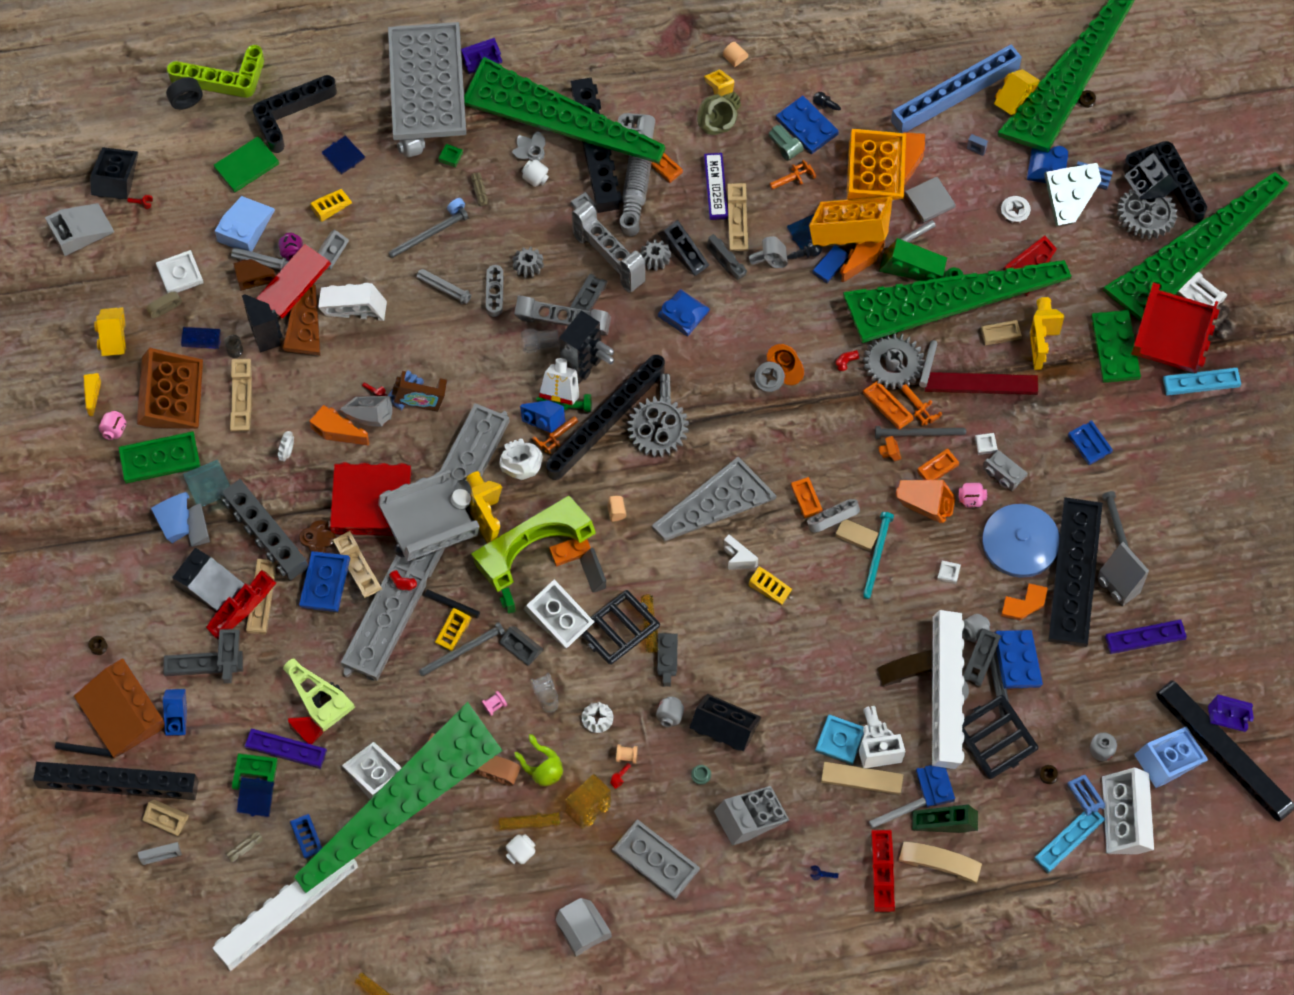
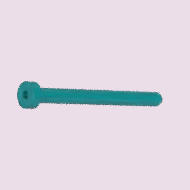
[863,512,894,599]

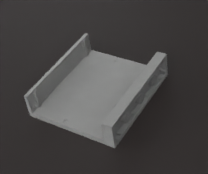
[378,470,480,562]

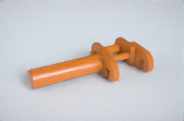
[769,160,816,190]
[901,384,942,426]
[532,416,579,454]

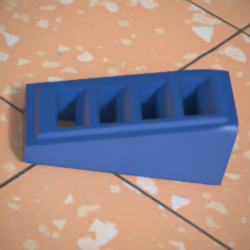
[290,814,322,859]

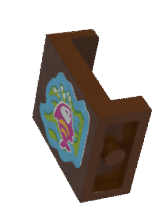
[392,371,447,412]

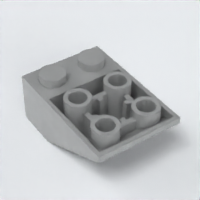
[45,203,114,256]
[714,786,789,846]

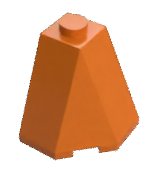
[896,480,956,523]

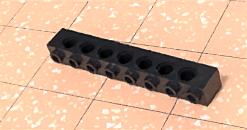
[571,77,622,213]
[33,761,199,800]

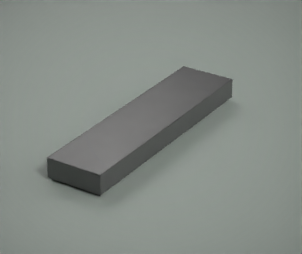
[164,651,243,676]

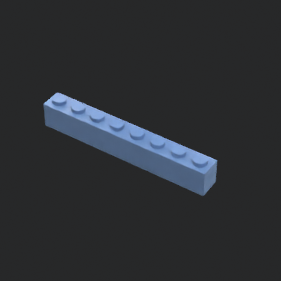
[891,44,1022,133]

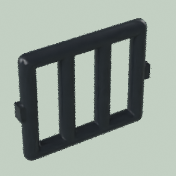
[581,590,660,665]
[962,695,1039,779]

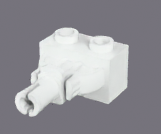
[859,706,906,769]

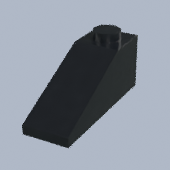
[657,220,709,276]

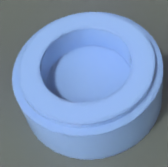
[447,198,465,215]

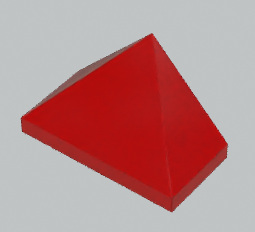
[288,717,325,745]

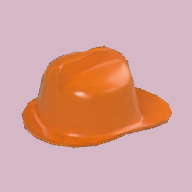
[767,344,804,385]

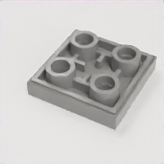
[905,177,956,223]

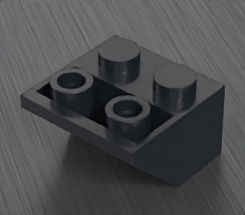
[1124,153,1179,200]

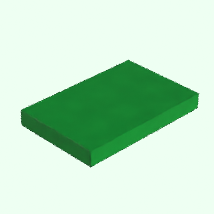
[213,136,279,193]

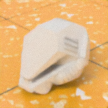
[499,439,543,480]

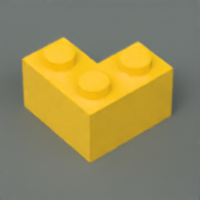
[994,69,1040,115]
[94,307,126,356]

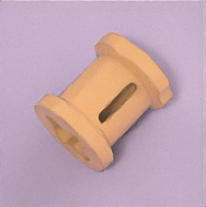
[616,744,638,764]

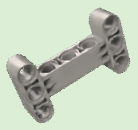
[572,201,645,293]
[514,296,611,336]

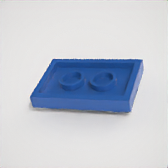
[776,96,839,155]
[299,551,350,612]
[994,630,1043,689]

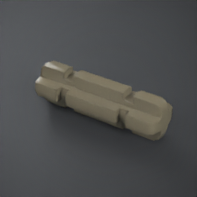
[471,172,488,206]
[226,831,263,862]

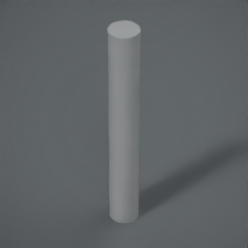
[886,220,936,248]
[919,340,938,387]
[869,797,926,829]

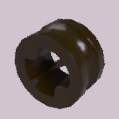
[1079,90,1096,108]
[88,636,108,655]
[1040,765,1058,784]

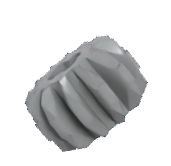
[640,239,671,271]
[512,246,544,278]

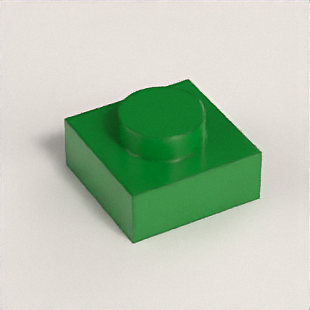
[439,144,463,168]
[499,587,516,614]

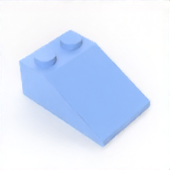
[215,196,275,252]
[1134,726,1208,788]

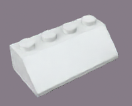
[1102,767,1154,854]

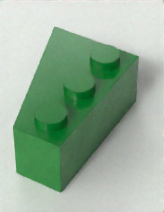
[879,238,948,281]

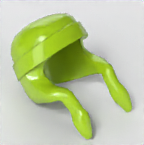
[514,734,563,787]

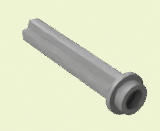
[231,248,289,271]
[417,269,471,304]

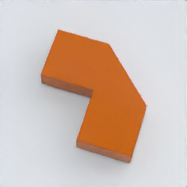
[1001,583,1048,621]

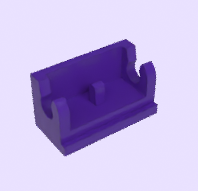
[461,38,502,74]
[1208,694,1254,732]

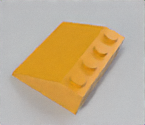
[846,129,906,200]
[809,196,892,246]

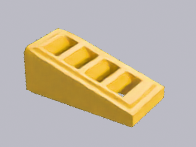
[310,189,352,222]
[83,373,101,417]
[749,566,792,605]
[435,608,472,651]

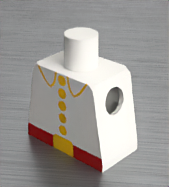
[539,358,579,405]

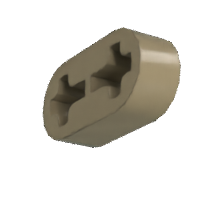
[146,291,182,318]

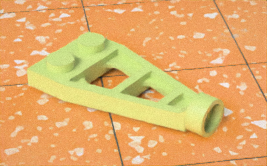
[283,659,355,732]

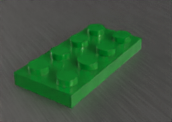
[1091,310,1141,383]
[118,431,201,484]

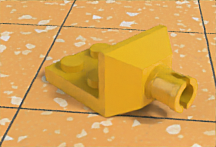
[1030,297,1064,370]
[466,471,502,544]

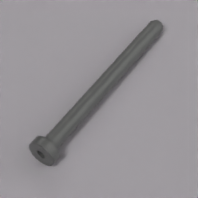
[388,207,469,258]
[875,426,966,439]
[1102,491,1129,548]
[419,622,505,676]

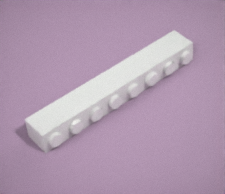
[932,610,964,769]
[213,859,358,971]

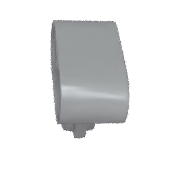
[749,236,788,268]

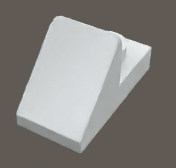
[724,535,758,570]

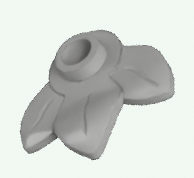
[512,131,546,161]

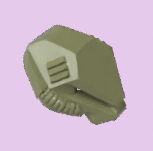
[697,92,741,135]

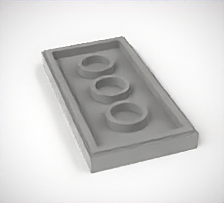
[612,819,700,900]

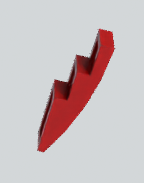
[206,570,276,639]
[871,830,895,912]

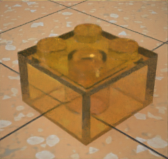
[565,774,611,829]

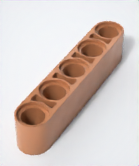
[428,733,521,786]

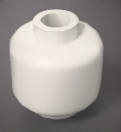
[521,160,549,187]
[506,834,536,864]

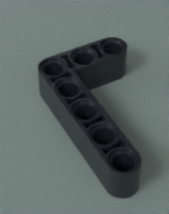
[253,75,337,153]
[1123,141,1207,223]

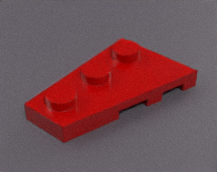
[1003,235,1057,296]

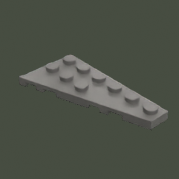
[652,457,777,542]

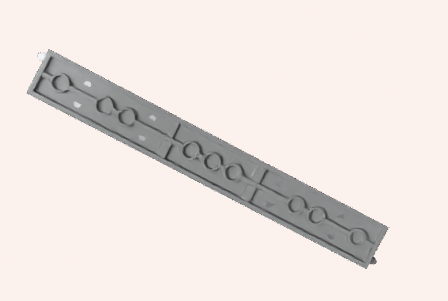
[341,403,510,681]

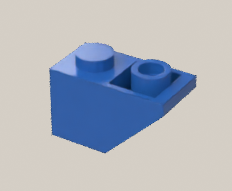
[520,400,565,433]
[163,689,187,735]

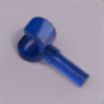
[810,865,838,880]

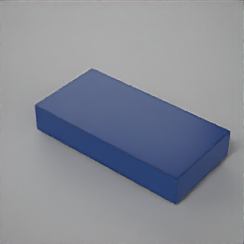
[813,245,849,283]

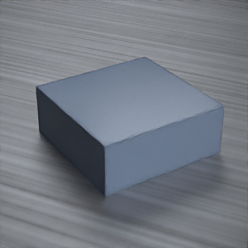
[967,134,988,156]

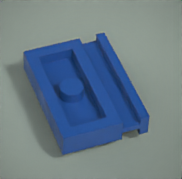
[1068,420,1113,465]
[916,765,955,808]

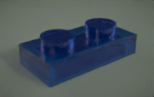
[181,327,221,349]

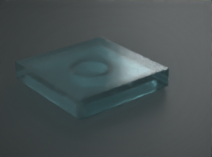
[183,459,230,506]

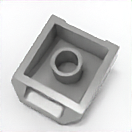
[338,396,393,427]
[555,898,612,957]

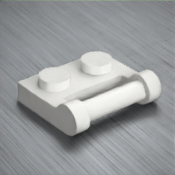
[1177,272,1227,306]

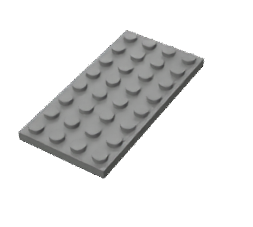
[388,22,466,140]

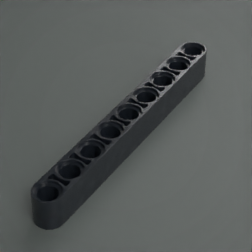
[546,355,665,480]
[1156,680,1294,822]

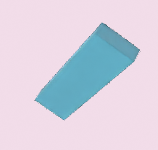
[1163,367,1241,396]
[1034,806,1105,874]

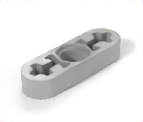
[486,265,504,317]
[807,499,860,532]

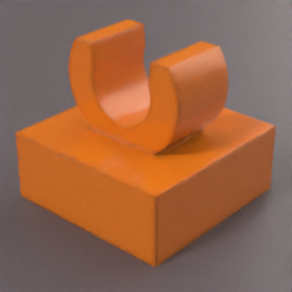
[878,436,901,462]

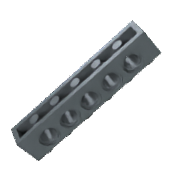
[222,479,308,581]

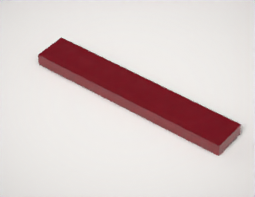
[924,372,1038,395]

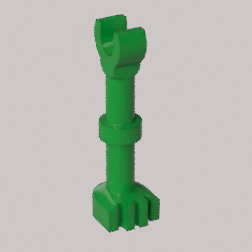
[536,394,592,412]

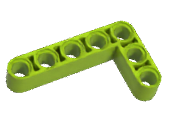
[167,45,264,98]

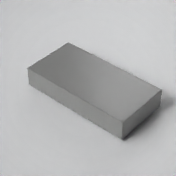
[138,842,182,865]

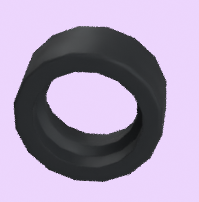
[166,77,203,110]

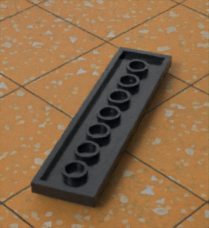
[1048,497,1103,647]

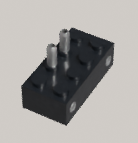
[559,310,614,384]

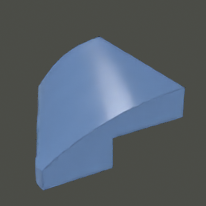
[151,492,189,543]

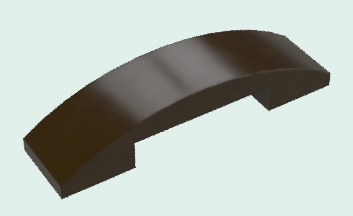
[877,650,933,687]

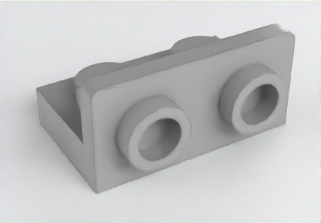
[983,450,1028,491]

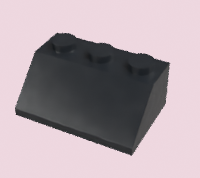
[241,294,283,353]
[689,694,761,751]

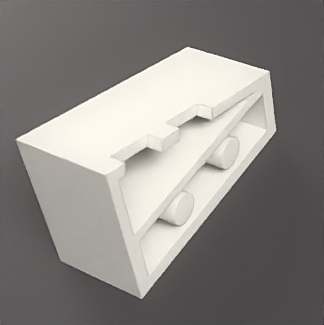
[318,283,387,321]

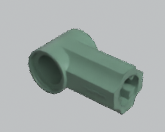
[769,125,804,161]

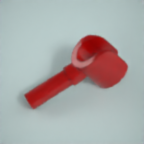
[127,195,153,209]
[362,382,387,396]
[610,763,631,789]

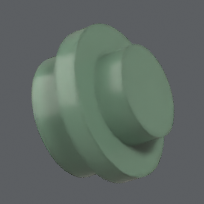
[691,765,711,785]

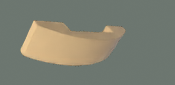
[728,183,748,251]
[230,359,252,431]
[333,531,382,598]
[898,842,982,884]

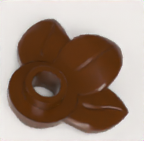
[299,520,337,553]

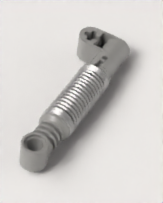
[618,113,655,237]

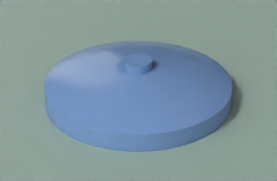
[982,504,1060,578]

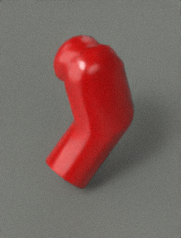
[836,350,859,371]
[389,570,417,591]

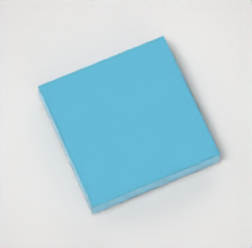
[815,715,864,765]

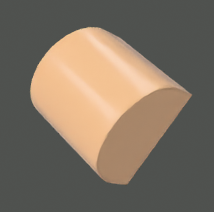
[723,42,748,67]
[607,496,627,522]

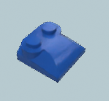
[1027,146,1068,183]
[658,289,710,337]

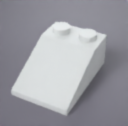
[523,579,594,649]
[342,742,401,799]

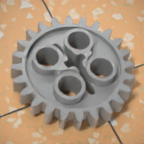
[1117,189,1177,239]
[627,396,689,458]

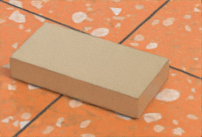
[980,320,1022,346]
[835,519,879,552]

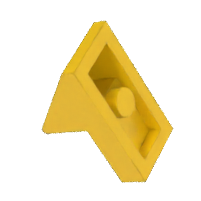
[704,69,734,96]

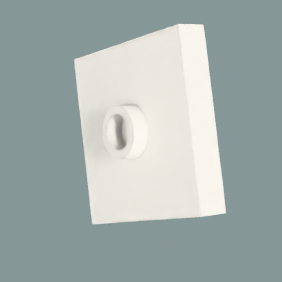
[156,250,204,293]

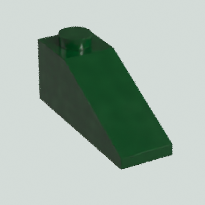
[912,804,978,833]

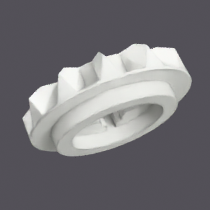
[1001,196,1031,223]
[278,431,294,462]
[582,702,613,733]

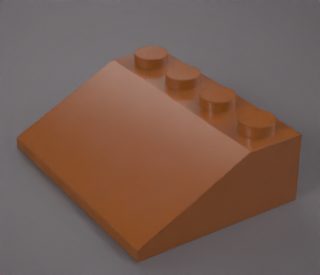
[137,348,203,429]
[74,658,165,759]

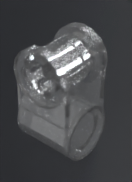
[530,672,559,713]

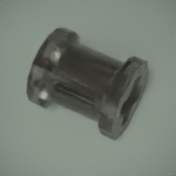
[224,334,243,358]

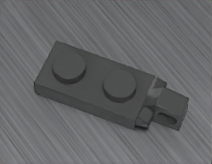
[707,234,747,280]
[217,629,240,684]
[658,633,678,687]

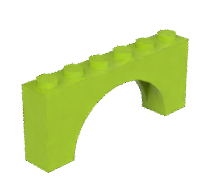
[471,496,596,592]

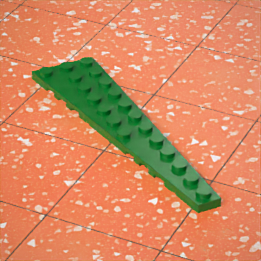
[998,0,1135,153]
[464,57,666,164]
[1103,172,1289,321]
[843,260,1072,343]
[294,702,503,893]

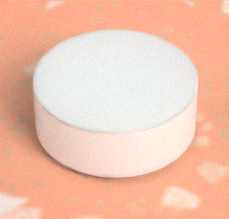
[451,489,471,509]

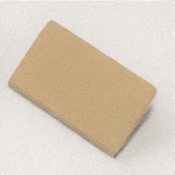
[142,800,189,836]

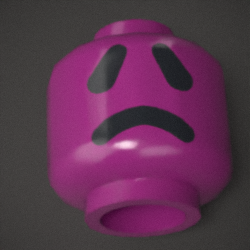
[278,233,303,261]

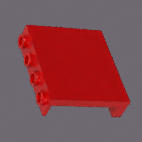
[1131,282,1220,374]
[330,462,412,536]

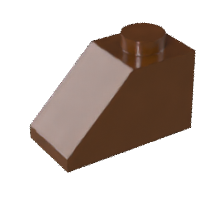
[233,259,275,291]

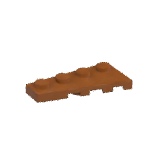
[283,284,321,356]

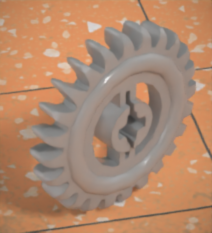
[863,333,925,390]

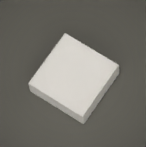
[975,433,998,455]
[937,560,961,584]

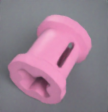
[481,691,507,716]

